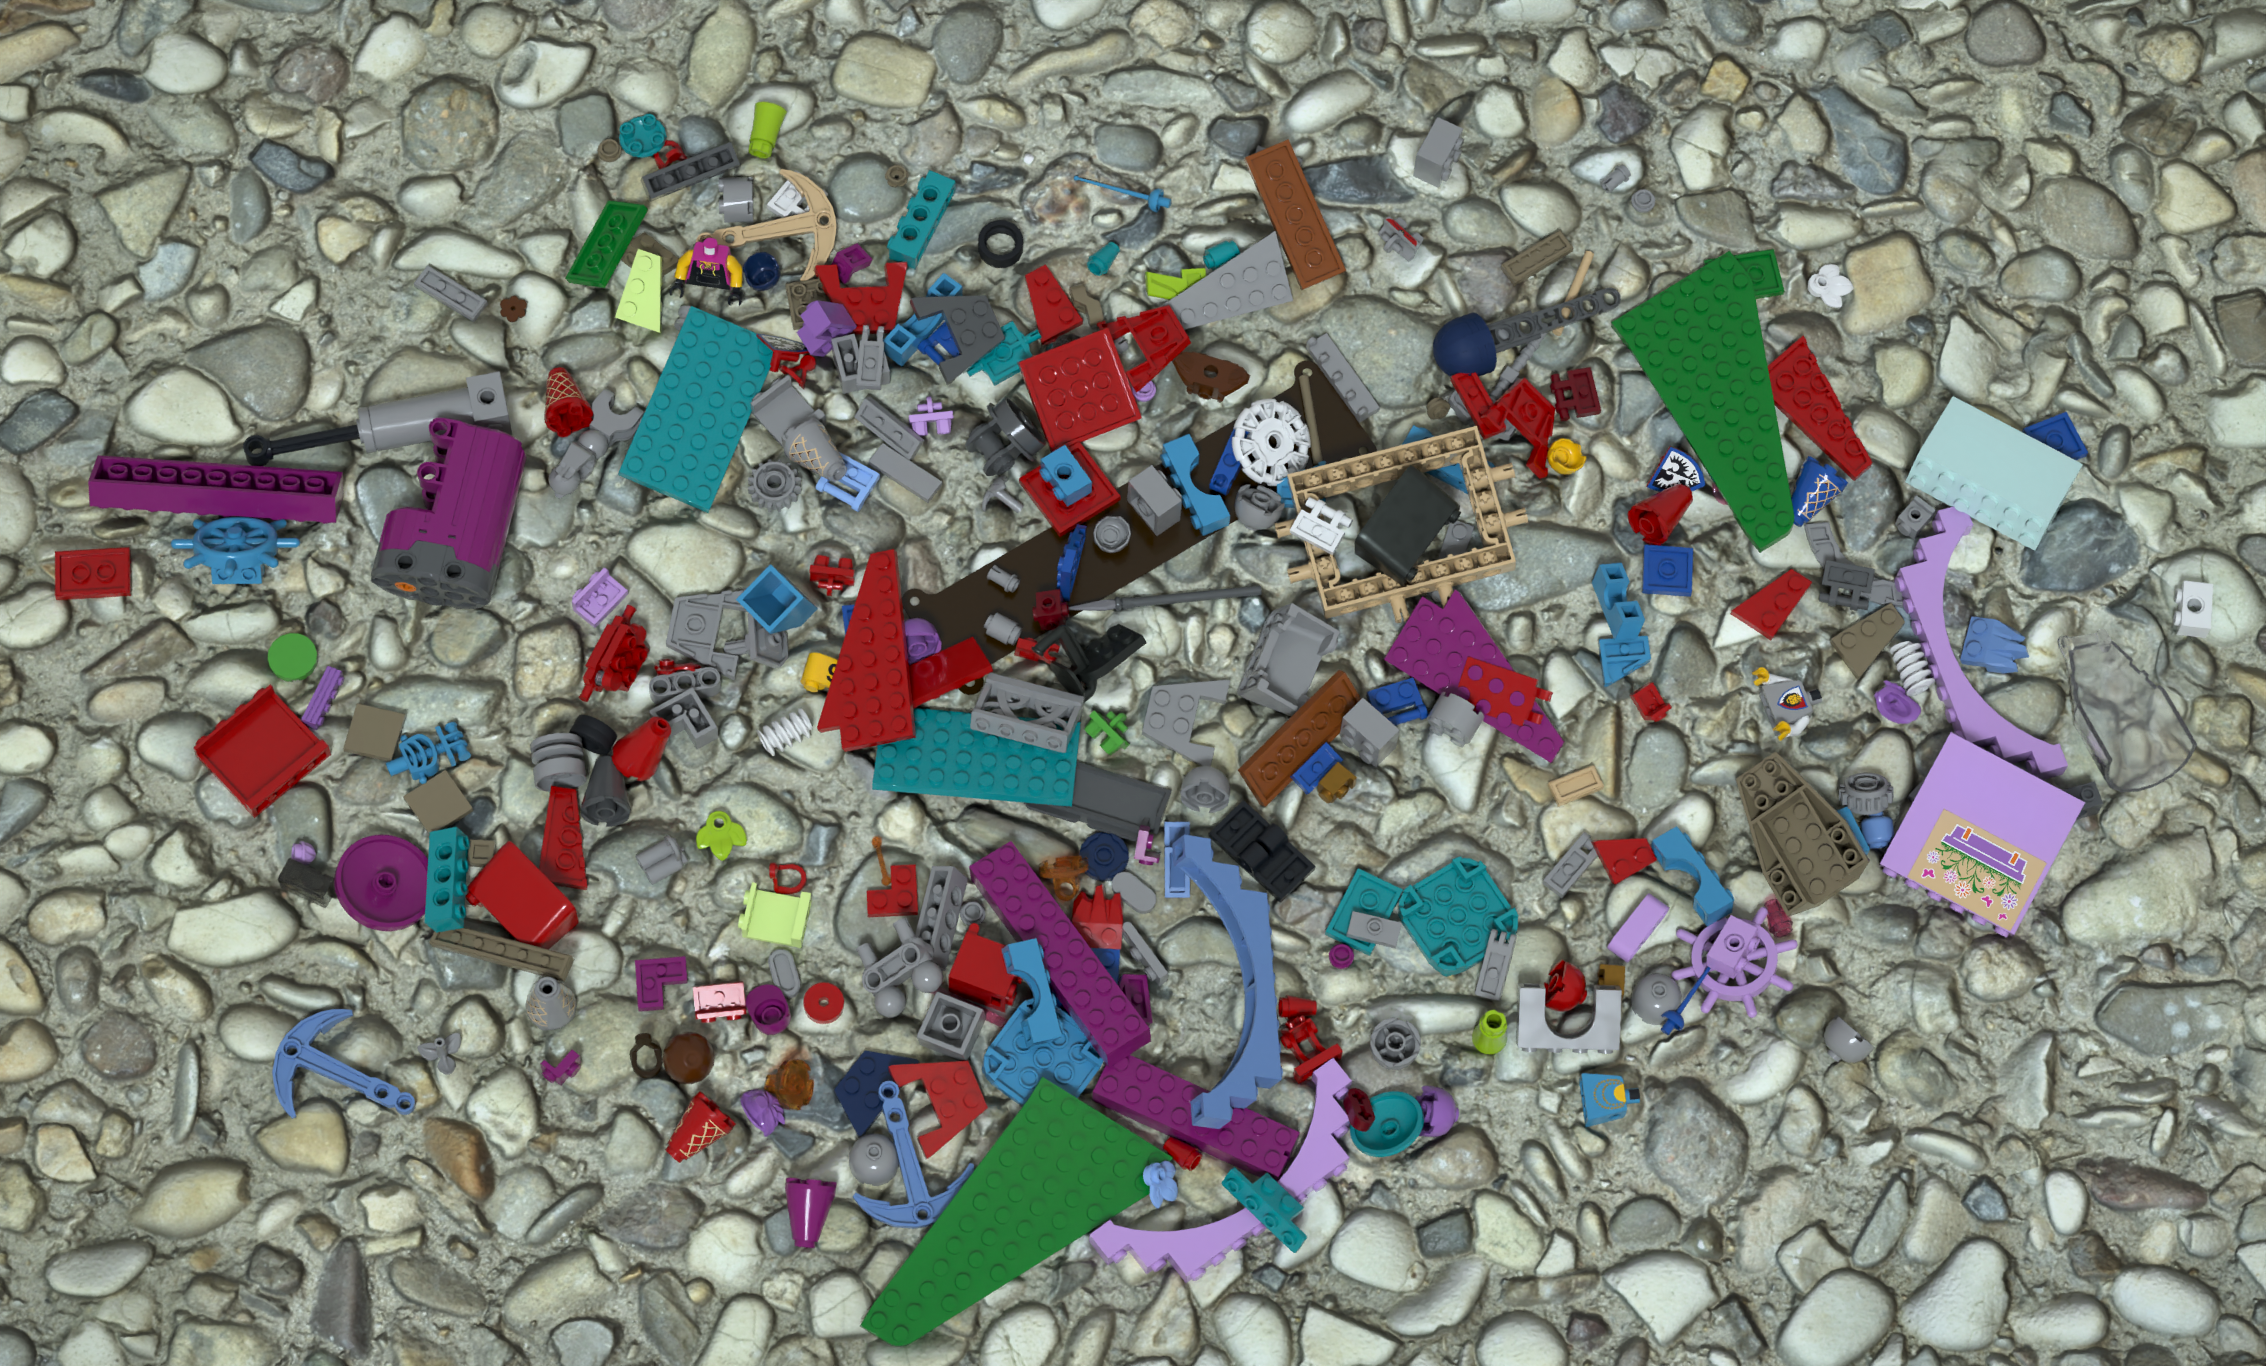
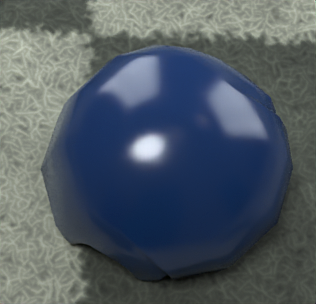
[743,252,781,291]

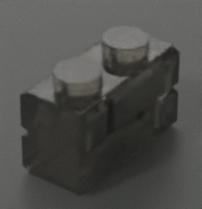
[278,858,335,908]

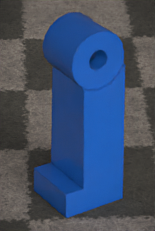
[1209,429,1250,496]

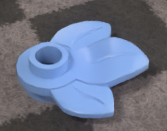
[1143,1161,1178,1209]

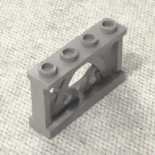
[970,673,1084,753]

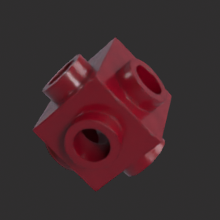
[1033,589,1069,630]

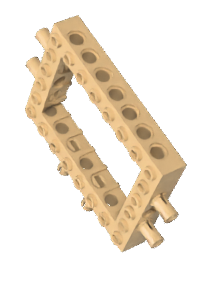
[1274,426,1528,623]

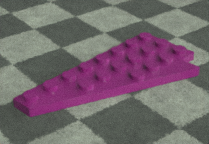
[1384,589,1565,763]

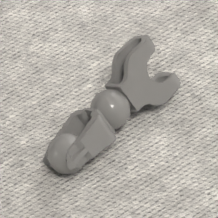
[549,389,645,499]

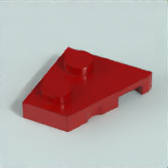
[1591,838,1657,884]

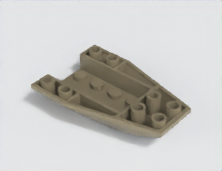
[1736,751,1870,916]

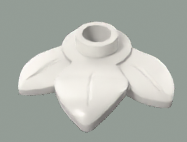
[1808,264,1854,308]

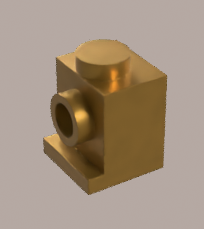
[1317,762,1357,804]
[1597,964,1625,1002]

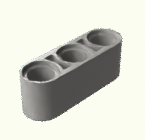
[649,667,721,705]

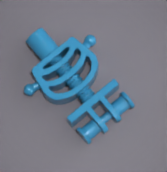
[385,722,471,784]

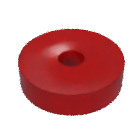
[803,982,844,1024]

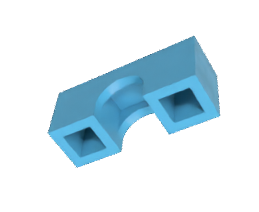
[1592,563,1645,640]

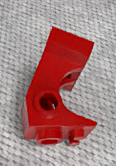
[1280,1015,1343,1084]

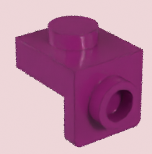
[540,1050,581,1086]

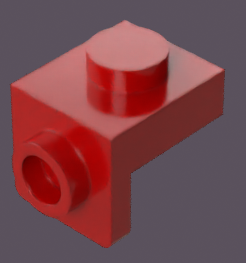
[1630,682,1672,722]

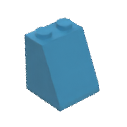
[736,564,818,634]

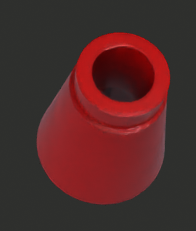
[1278,995,1317,1020]
[1163,1137,1202,1171]

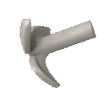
[982,475,1023,513]
[417,1033,461,1075]

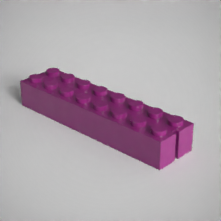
[1092,1055,1300,1182]

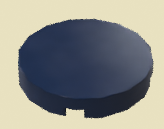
[1079,832,1129,882]

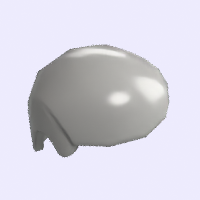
[1093,516,1131,553]

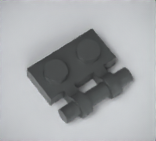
[1819,560,1875,611]

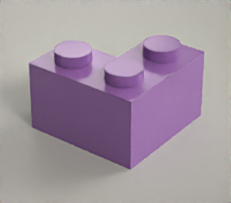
[797,300,857,357]

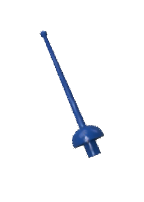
[1661,967,1711,1035]

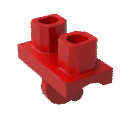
[809,555,855,596]

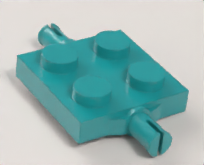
[966,321,1042,386]

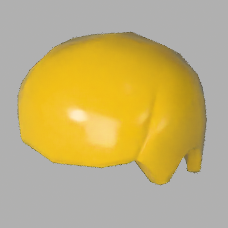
[1547,438,1586,475]

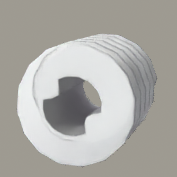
[1890,641,1935,697]
[756,708,812,756]

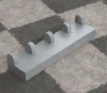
[1306,333,1380,423]

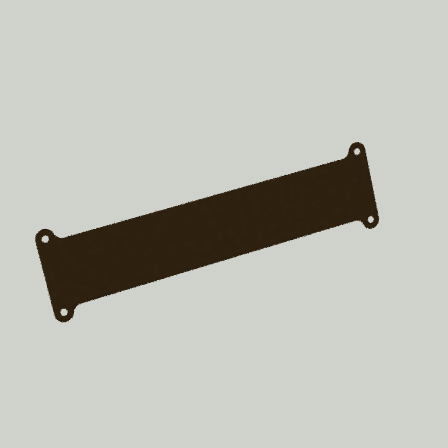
[902,361,1377,695]

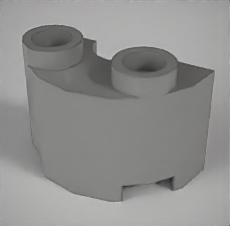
[719,177,753,223]

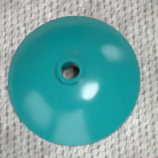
[1350,1091,1424,1157]

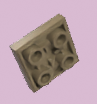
[785,279,831,330]
[343,703,406,762]
[403,770,473,836]

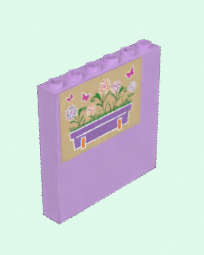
[1879,732,2085,938]

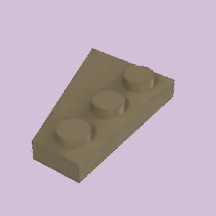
[1830,603,1905,680]

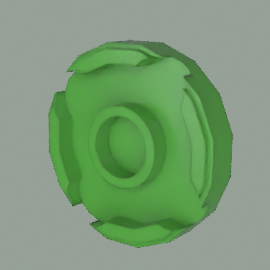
[268,633,318,682]

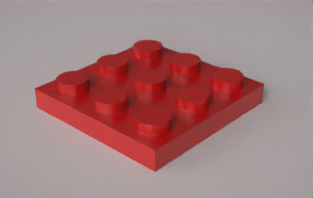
[1019,441,1121,537]

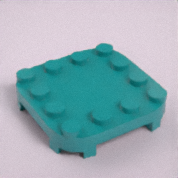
[1397,856,1518,977]

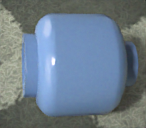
[1861,812,1894,849]

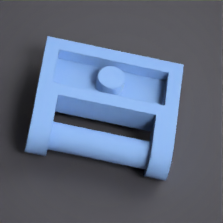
[815,452,880,512]

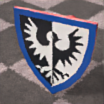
[756,334,809,372]
[1646,446,1705,492]

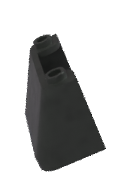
[1354,465,1461,586]

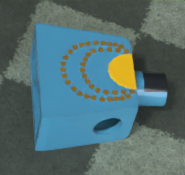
[1579,1073,1640,1127]

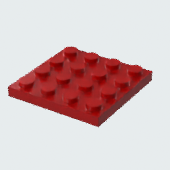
[1017,327,1142,453]

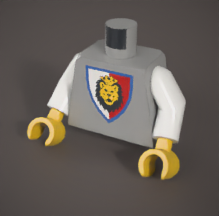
[1752,667,1822,741]

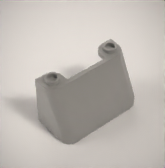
[1237,603,1340,716]

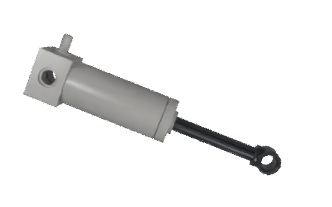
[243,371,512,466]

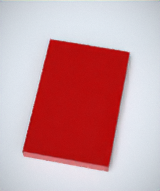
[55,547,131,600]

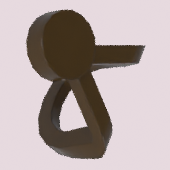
[629,1033,663,1078]

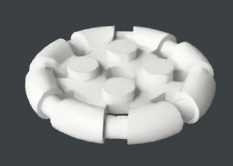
[1232,398,1311,486]

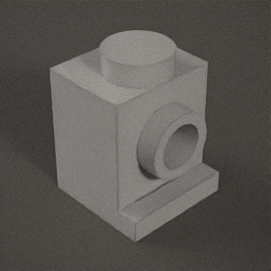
[1895,495,1936,540]

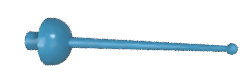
[1074,176,1172,212]

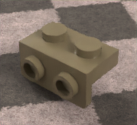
[621,232,679,279]

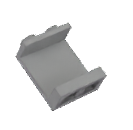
[751,375,826,448]

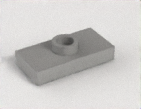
[1347,911,1402,949]

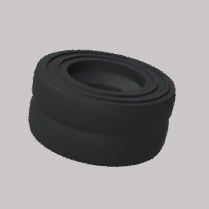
[569,715,617,755]

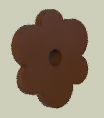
[500,296,527,322]

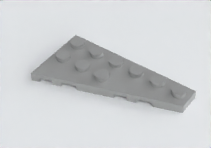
[1158,231,1293,330]

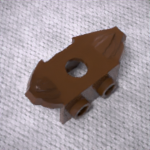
[1172,351,1250,403]

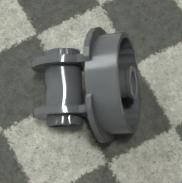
[965,397,1046,476]

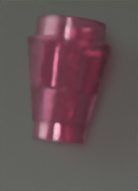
[1764,899,1793,938]

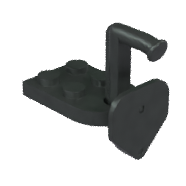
[1031,624,1147,703]

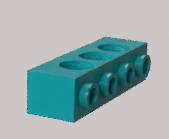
[887,170,956,270]
[425,827,470,933]

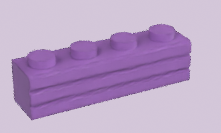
[301,666,344,730]

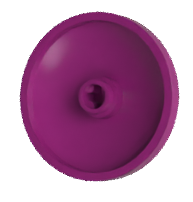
[334,835,428,931]

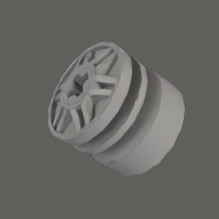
[530,733,587,792]

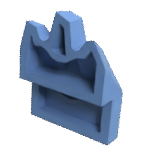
[1960,616,2029,673]

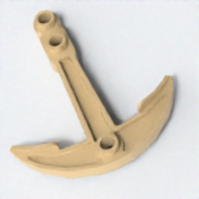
[696,169,837,281]

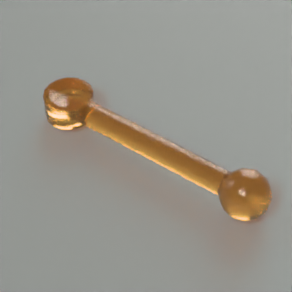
[872,837,891,886]

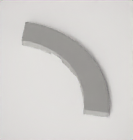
[1804,522,1904,608]

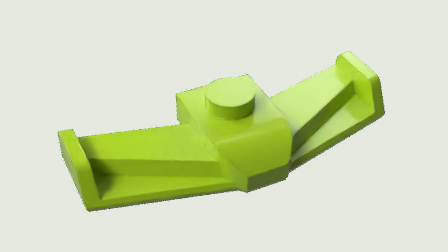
[1145,268,1206,300]

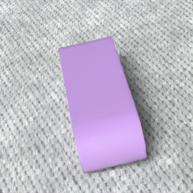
[1607,893,1670,963]

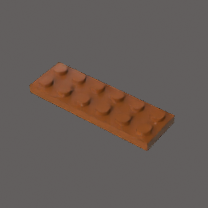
[1244,139,1346,291]
[1238,670,1361,807]

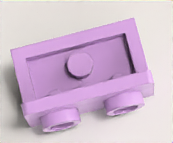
[572,567,628,628]

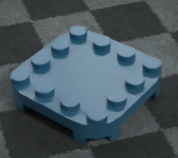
[982,998,1103,1107]

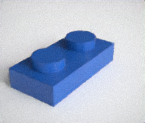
[1290,742,1343,795]

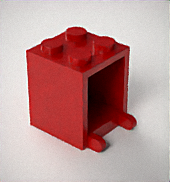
[948,923,1023,1013]

